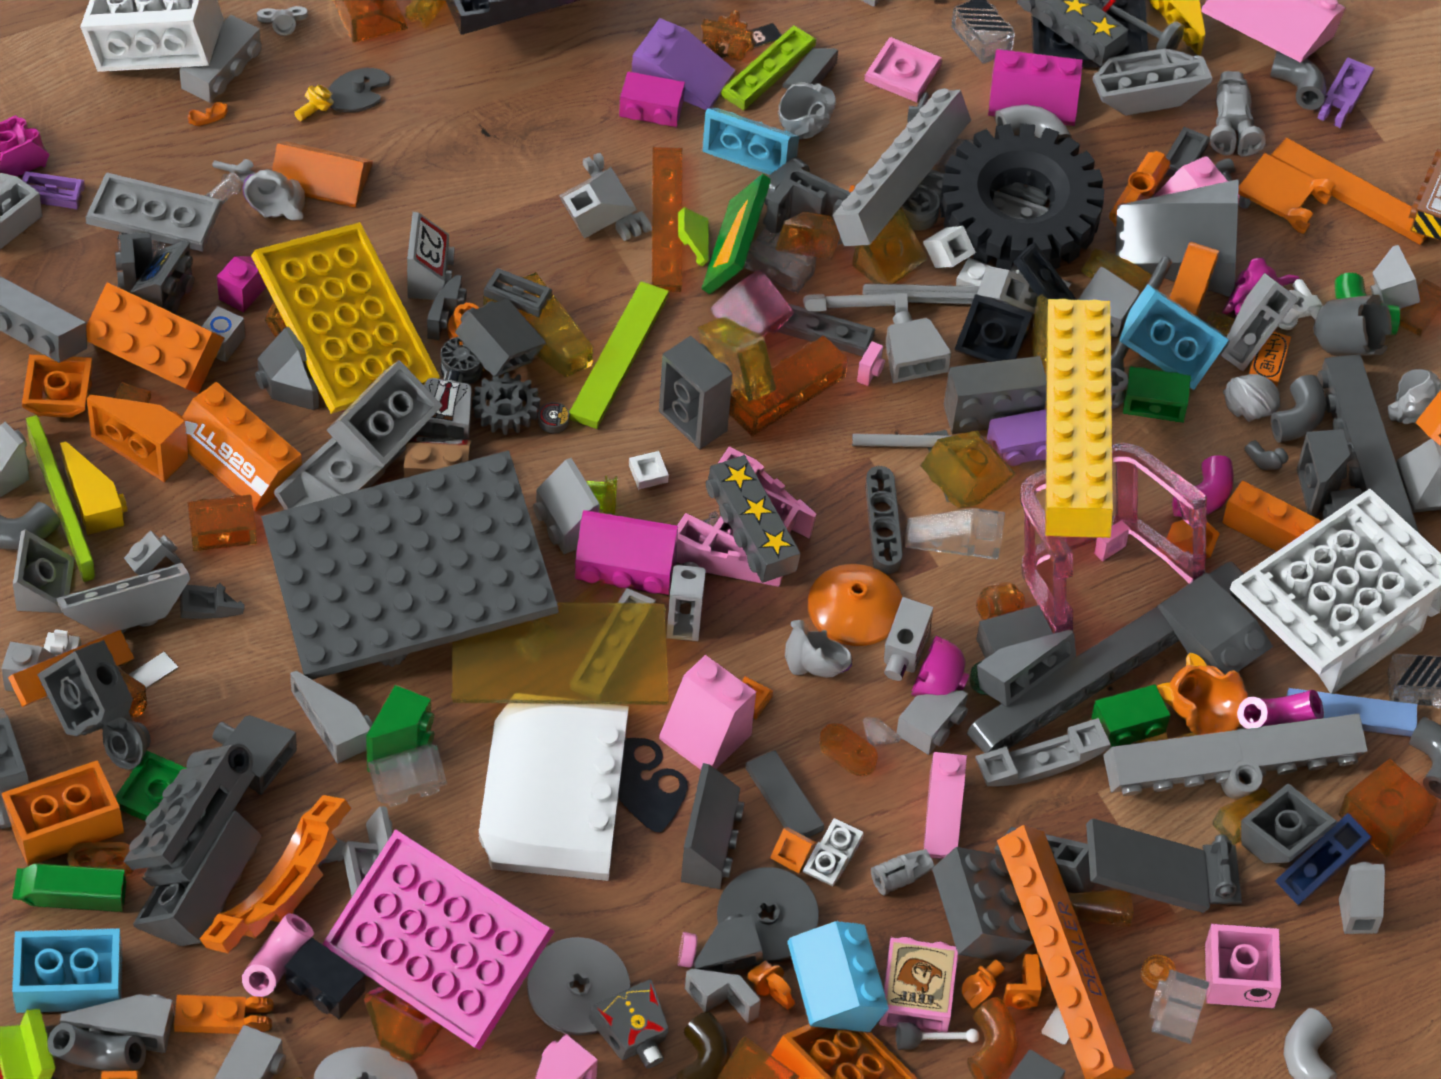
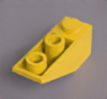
[1149,0,1205,55]

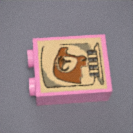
[879,937,958,1032]

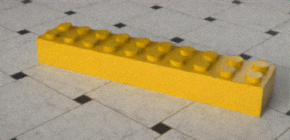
[1045,299,1113,538]

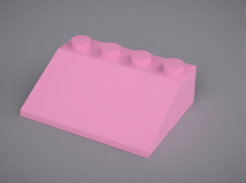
[1201,0,1346,63]

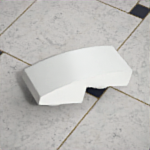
[803,818,864,886]

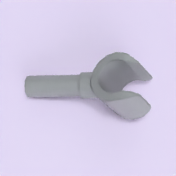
[212,159,255,183]

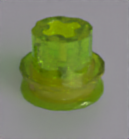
[586,475,618,515]

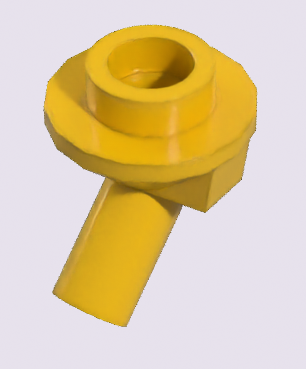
[294,84,334,121]

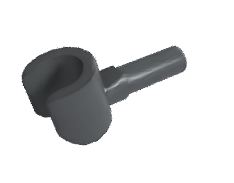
[907,93,929,123]

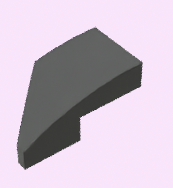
[180,583,245,619]

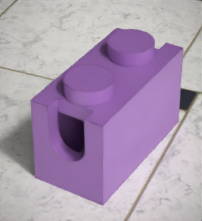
[987,409,1046,467]

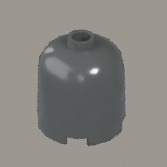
[1313,295,1392,356]

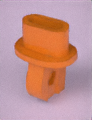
[961,959,1005,1010]
[747,961,795,1010]

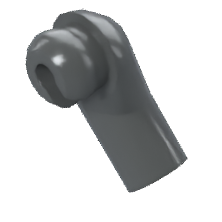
[1244,440,1289,470]

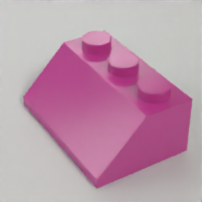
[988,49,1083,126]
[575,510,678,595]

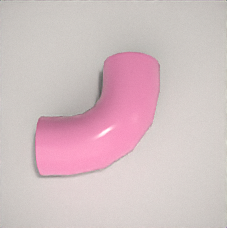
[242,913,314,997]

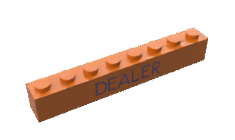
[997,825,1135,1079]

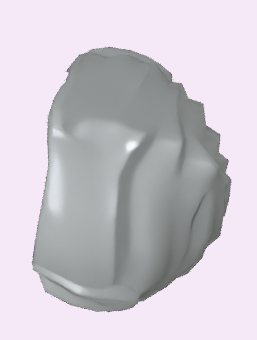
[1223,374,1280,422]

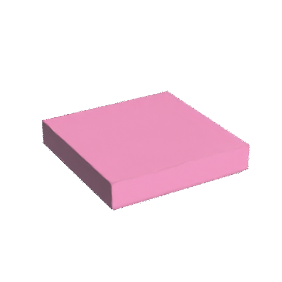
[865,37,942,102]

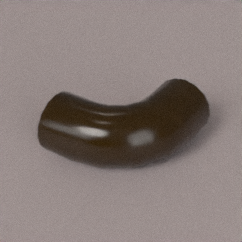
[676,1011,731,1079]

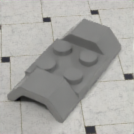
[274,437,406,510]

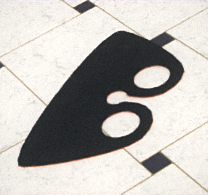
[618,738,688,833]

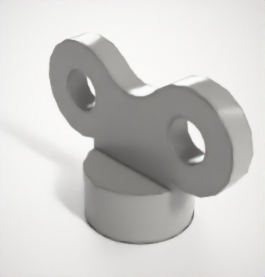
[257,6,308,35]

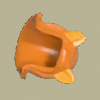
[1156,653,1248,735]

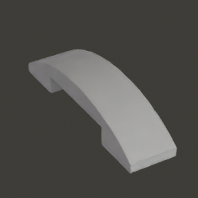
[976,718,1111,786]

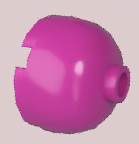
[911,635,969,697]

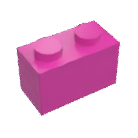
[619,71,685,127]

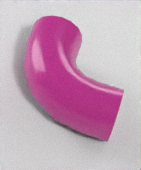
[1172,455,1234,517]
[1238,690,1324,729]

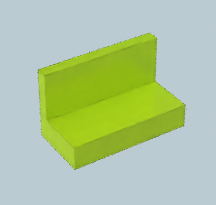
[0,1009,56,1079]

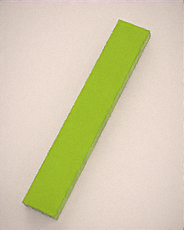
[569,281,669,429]
[26,415,95,582]

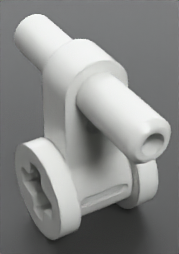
[1278,279,1323,330]

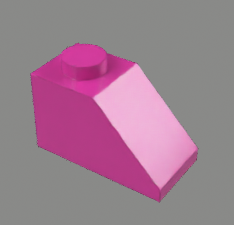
[217,256,266,312]

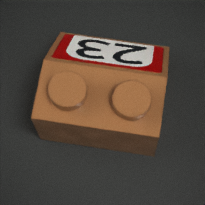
[404,437,471,478]

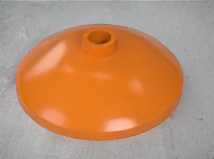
[808,564,903,646]

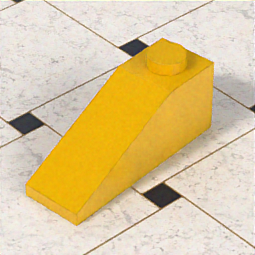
[60,442,128,535]

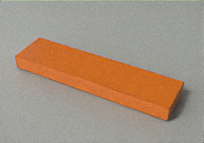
[8,629,135,707]

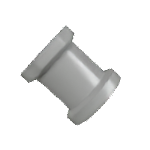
[1111,368,1128,409]

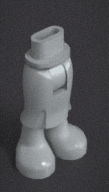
[1210,71,1265,156]

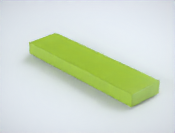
[721,25,816,110]

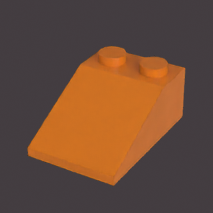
[87,394,188,482]

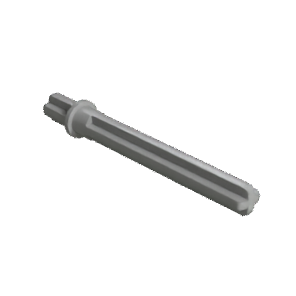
[863,284,980,304]

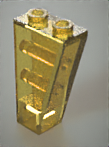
[483,272,593,377]
[697,316,776,401]

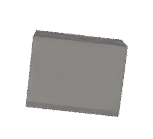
[13,529,75,613]

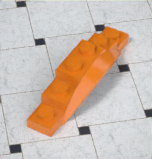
[200,795,351,953]

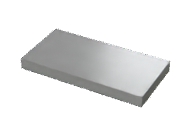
[86,172,222,252]

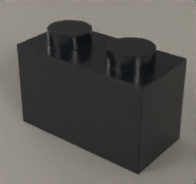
[285,937,366,1020]

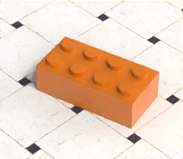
[86,282,225,394]

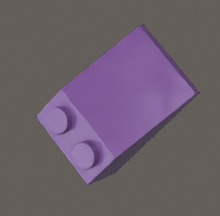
[632,18,736,110]

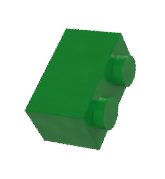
[1123,366,1191,423]
[1091,684,1170,749]

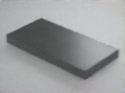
[1086,818,1210,913]

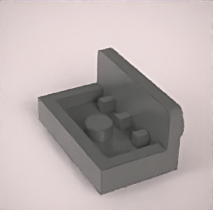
[115,233,153,292]

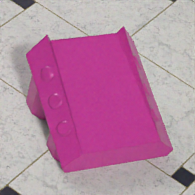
[0,115,50,177]

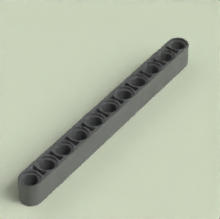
[967,561,1244,753]

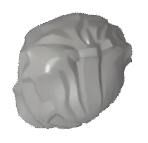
[778,82,836,139]
[1388,369,1441,424]

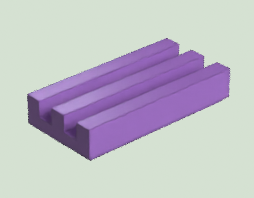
[22,171,85,209]

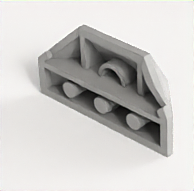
[1093,48,1213,116]
[56,563,190,635]

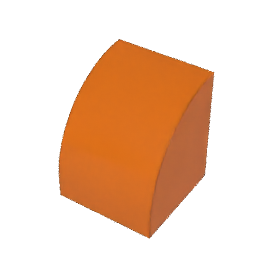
[1163,514,1220,560]

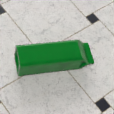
[12,864,127,912]

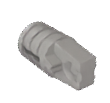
[871,849,935,895]

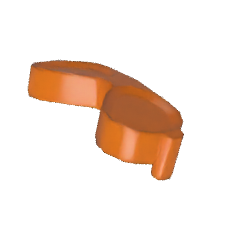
[188,102,228,126]

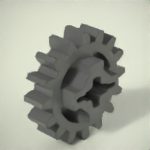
[472,372,540,435]

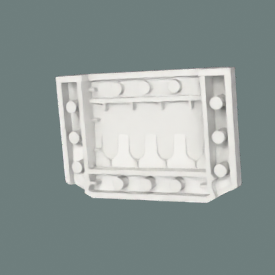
[479,695,629,881]

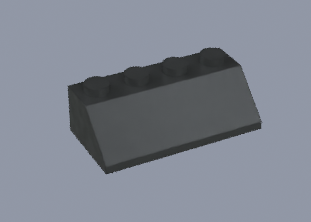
[133,811,262,946]

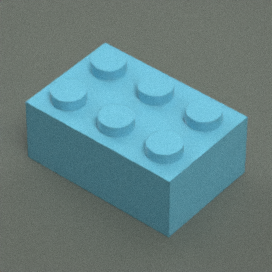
[12,929,123,1013]

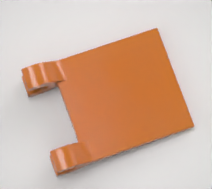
[1238,153,1335,234]

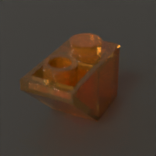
[775,212,840,260]

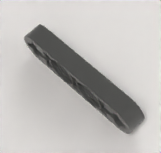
[865,466,902,574]

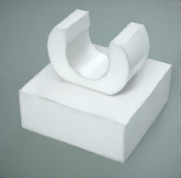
[44,629,81,656]

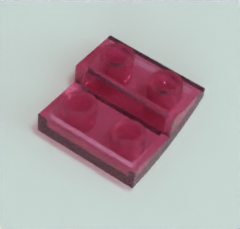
[710,270,795,353]

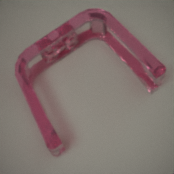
[1020,443,1207,634]

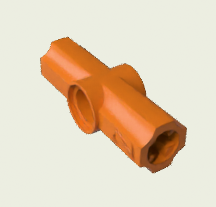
[1109,151,1171,227]

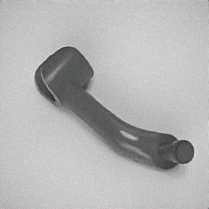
[1216,158,1251,208]

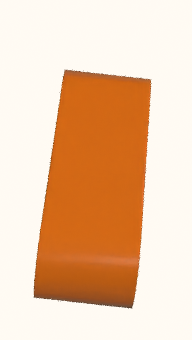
[1170,241,1219,317]

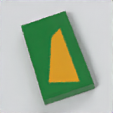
[701,173,771,294]

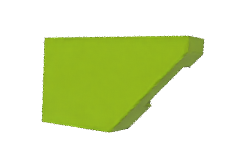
[678,207,709,267]

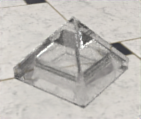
[863,717,901,747]

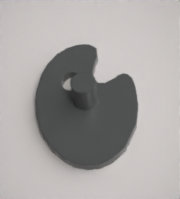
[328,68,390,113]

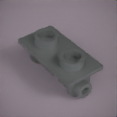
[1202,834,1242,904]

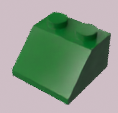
[366,685,435,774]

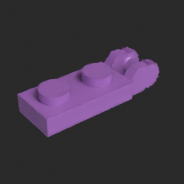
[1318,58,1374,128]

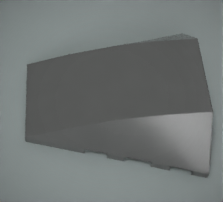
[1115,179,1239,297]

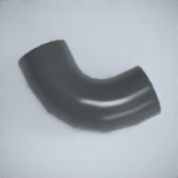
[1270,51,1326,110]
[1271,375,1327,443]
[0,502,61,550]
[1409,717,1441,799]
[48,1023,146,1071]

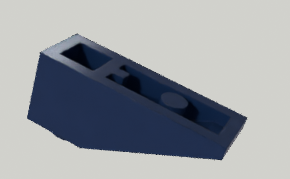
[1275,813,1372,905]

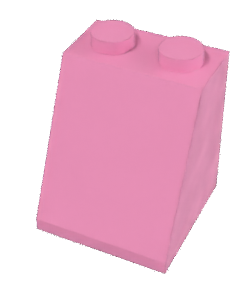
[659,655,756,770]

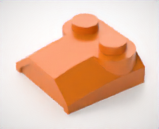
[22,354,93,418]

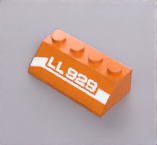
[182,382,302,512]

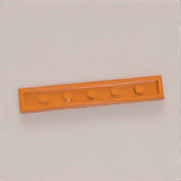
[1271,137,1427,245]

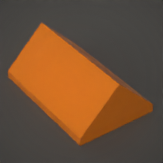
[272,142,373,208]

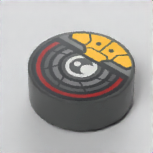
[538,402,569,433]

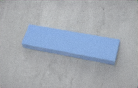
[1287,688,1417,737]

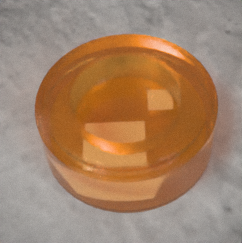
[1141,954,1176,990]

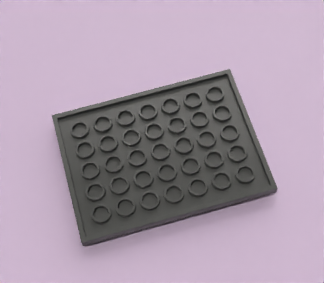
[261,450,559,680]

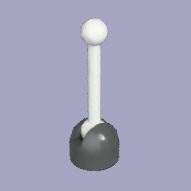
[896,1022,979,1050]

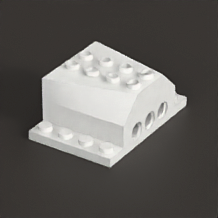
[1230,489,1441,694]

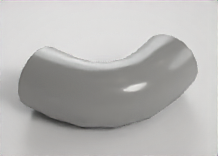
[995,105,1072,145]
[1283,1008,1337,1079]

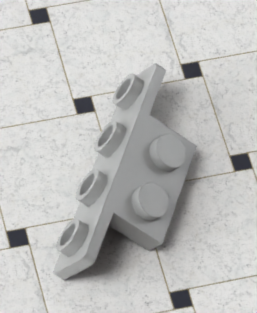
[342,806,393,896]

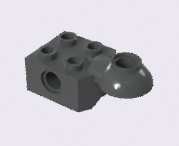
[37,640,151,770]

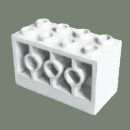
[80,0,224,72]

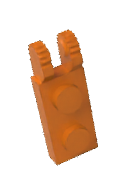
[174,995,274,1034]

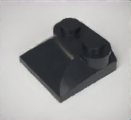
[954,294,1033,362]

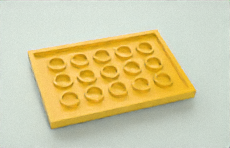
[251,222,440,414]

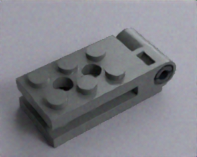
[123,744,255,886]

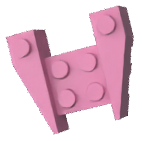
[677,447,816,587]

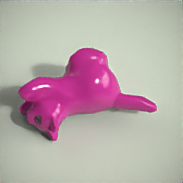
[1222,258,1300,316]

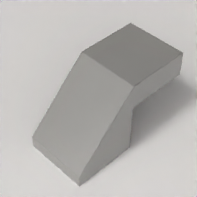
[685,968,761,1023]

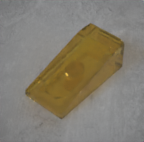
[1212,787,1272,845]

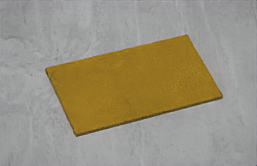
[451,602,670,705]

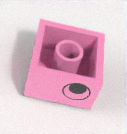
[1205,924,1281,1008]

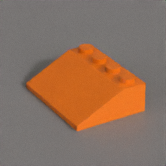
[766,1023,918,1079]

